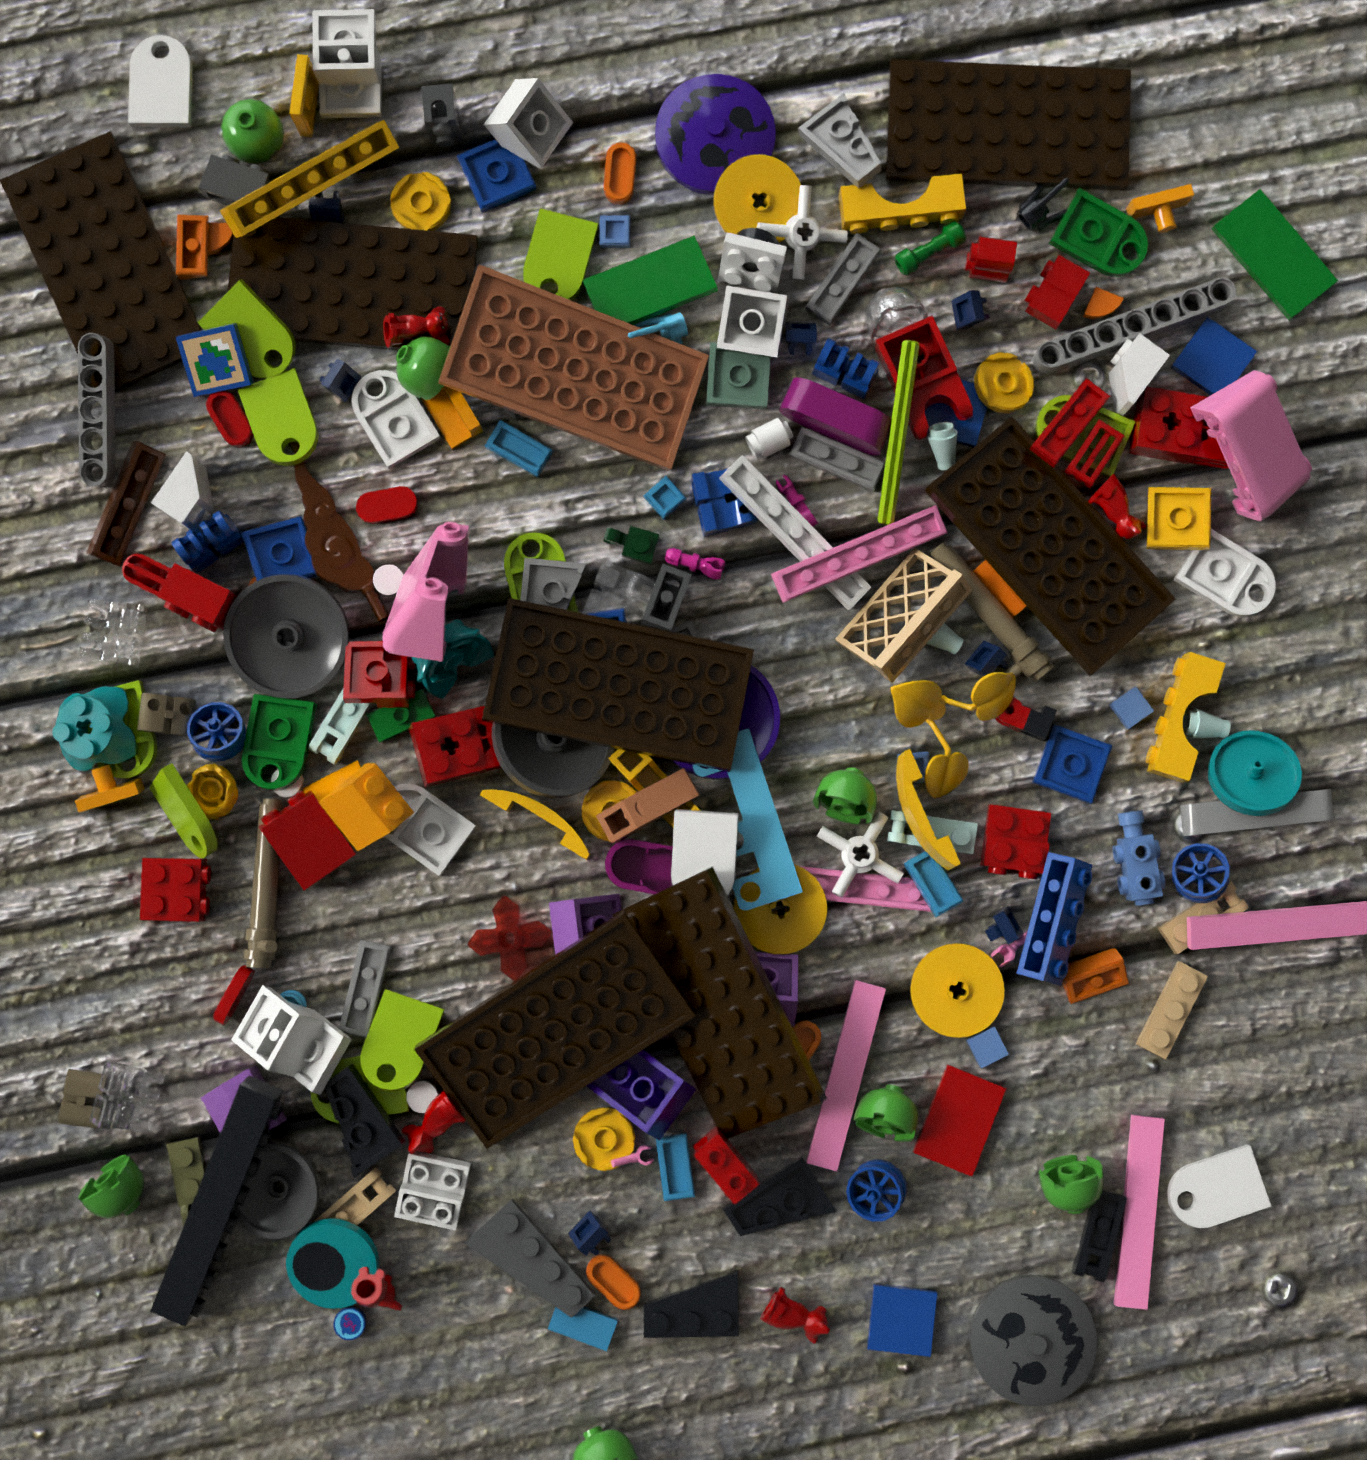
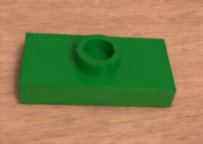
[366,689,436,743]

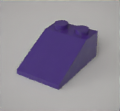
[587,1049,697,1141]

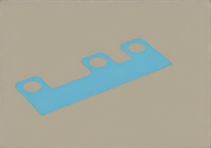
[692,728,803,911]

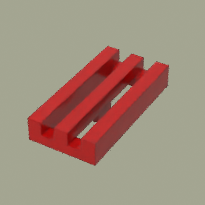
[1064,419,1125,488]

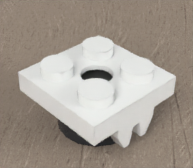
[718,228,787,294]

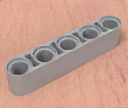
[78,333,115,487]
[1180,789,1335,836]

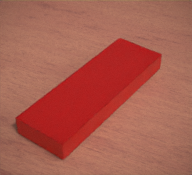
[1030,378,1111,468]

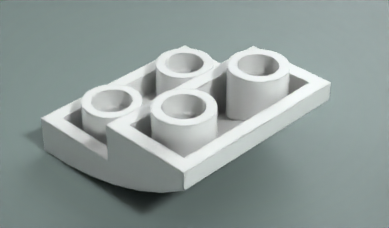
[394,1151,471,1231]

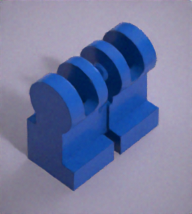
[812,338,880,400]
[690,468,759,537]
[171,510,244,574]

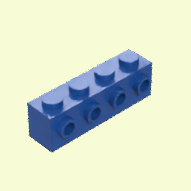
[1016,852,1093,986]

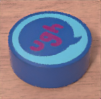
[333,1306,367,1340]

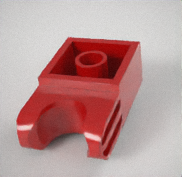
[875,315,973,440]
[1129,386,1229,469]
[122,553,237,633]
[409,705,502,788]

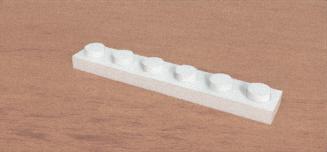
[719,455,871,610]

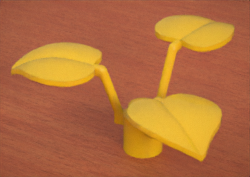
[890,672,1016,799]

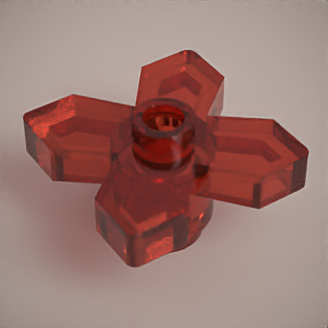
[468,896,553,981]

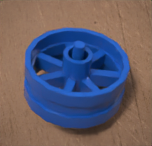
[187,702,247,762]
[1172,843,1230,903]
[846,1159,907,1222]

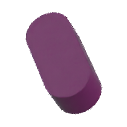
[779,377,891,456]
[605,839,673,894]

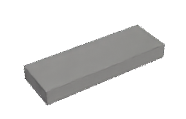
[805,233,882,326]
[789,427,885,492]
[339,939,392,1038]

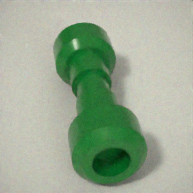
[894,221,966,276]

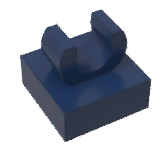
[308,191,344,223]
[951,290,990,330]
[785,322,817,355]
[319,359,362,402]
[965,641,1008,677]
[985,906,1023,944]
[568,1211,611,1256]

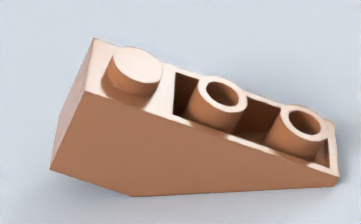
[596,768,700,843]

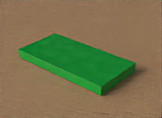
[1211,189,1338,320]
[583,235,718,325]

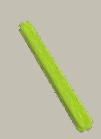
[878,340,919,525]

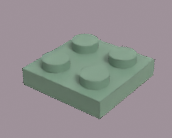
[706,343,771,409]

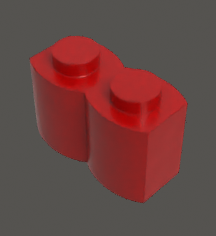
[965,236,1017,283]
[1024,255,1090,330]

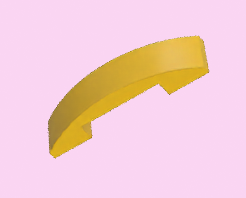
[896,749,961,870]
[480,789,591,860]

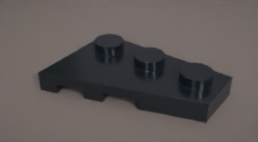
[325,1063,406,1178]
[723,1156,836,1236]
[643,1270,739,1338]

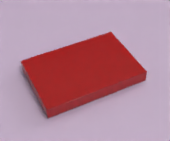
[912,1064,1006,1177]

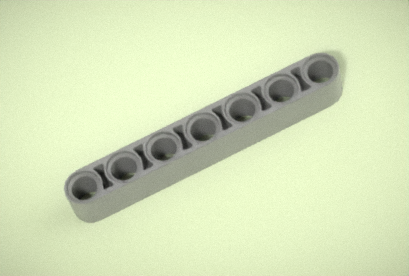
[1032,278,1236,376]

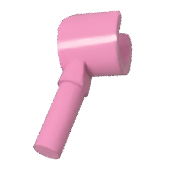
[991,931,1027,967]
[611,1145,654,1167]

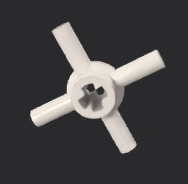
[757,185,848,280]
[817,812,904,898]

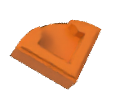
[208,223,234,255]
[1082,287,1124,319]

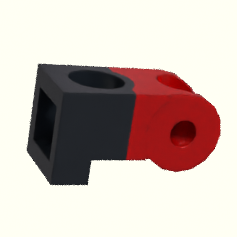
[995,697,1057,741]

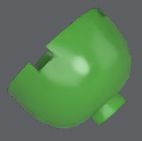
[221,99,284,164]
[396,337,450,400]
[813,767,877,824]
[853,1085,918,1142]
[78,1154,145,1218]
[1039,1155,1104,1214]
[573,1426,638,1460]

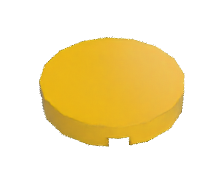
[390,172,451,231]
[974,352,1034,414]
[581,780,637,842]
[573,1107,636,1171]

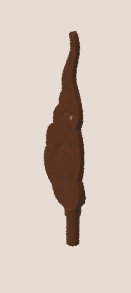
[288,442,389,622]

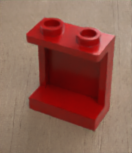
[258,790,356,890]
[693,1126,759,1204]

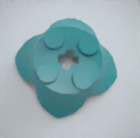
[412,619,494,699]
[52,686,137,771]

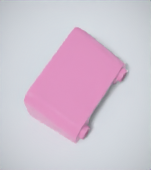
[1190,370,1312,521]
[383,522,469,662]

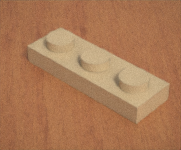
[1136,961,1208,1060]

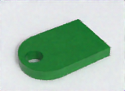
[1048,188,1148,277]
[242,694,317,791]

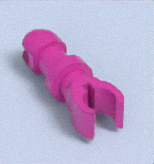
[776,475,818,527]
[665,548,725,580]

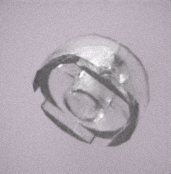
[864,287,928,340]

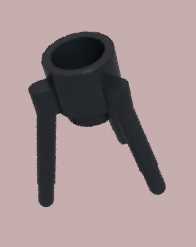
[1017,178,1070,231]

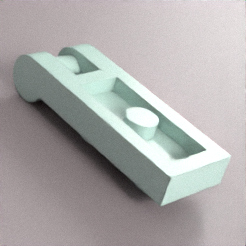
[308,689,372,765]
[887,810,978,854]

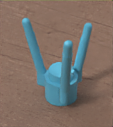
[628,312,688,344]

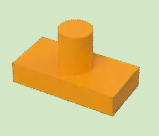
[1126,184,1194,233]
[75,764,145,813]

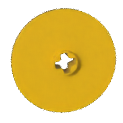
[713,154,801,243]
[734,864,827,954]
[910,943,1004,1038]

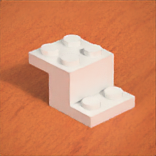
[312,9,382,119]
[232,985,352,1095]

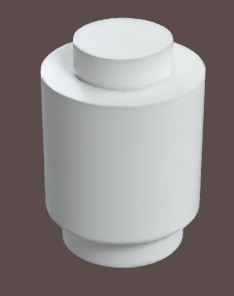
[745,418,793,459]

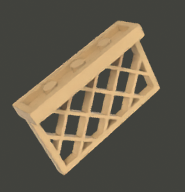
[835,547,973,683]

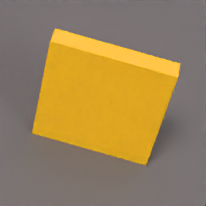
[289,54,319,138]
[1146,487,1211,550]

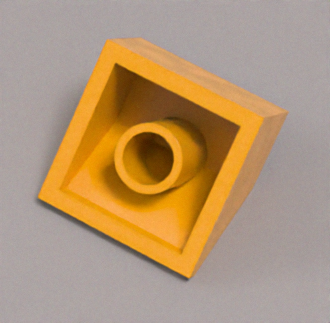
[318,763,414,851]

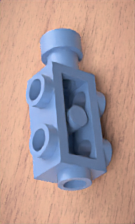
[1112,810,1165,906]

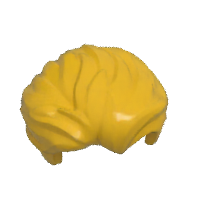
[187,763,238,820]

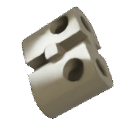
[137,693,196,737]
[58,1069,108,1129]

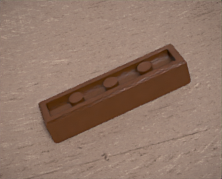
[86,441,166,566]

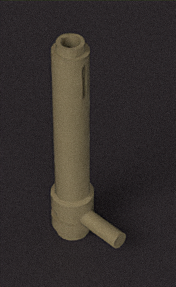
[930,542,1054,682]
[243,799,284,968]

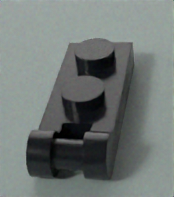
[1072,1190,1127,1283]

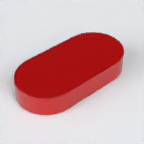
[206,390,254,448]
[356,486,418,524]
[213,965,255,1026]

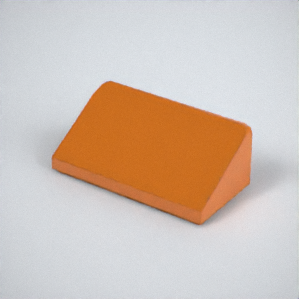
[176,215,209,280]
[973,560,1027,617]
[1062,948,1129,1004]

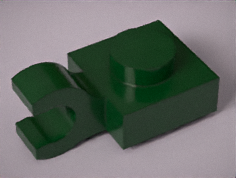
[603,526,659,565]

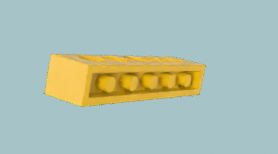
[220,120,399,238]

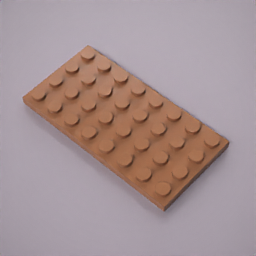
[438,264,709,471]

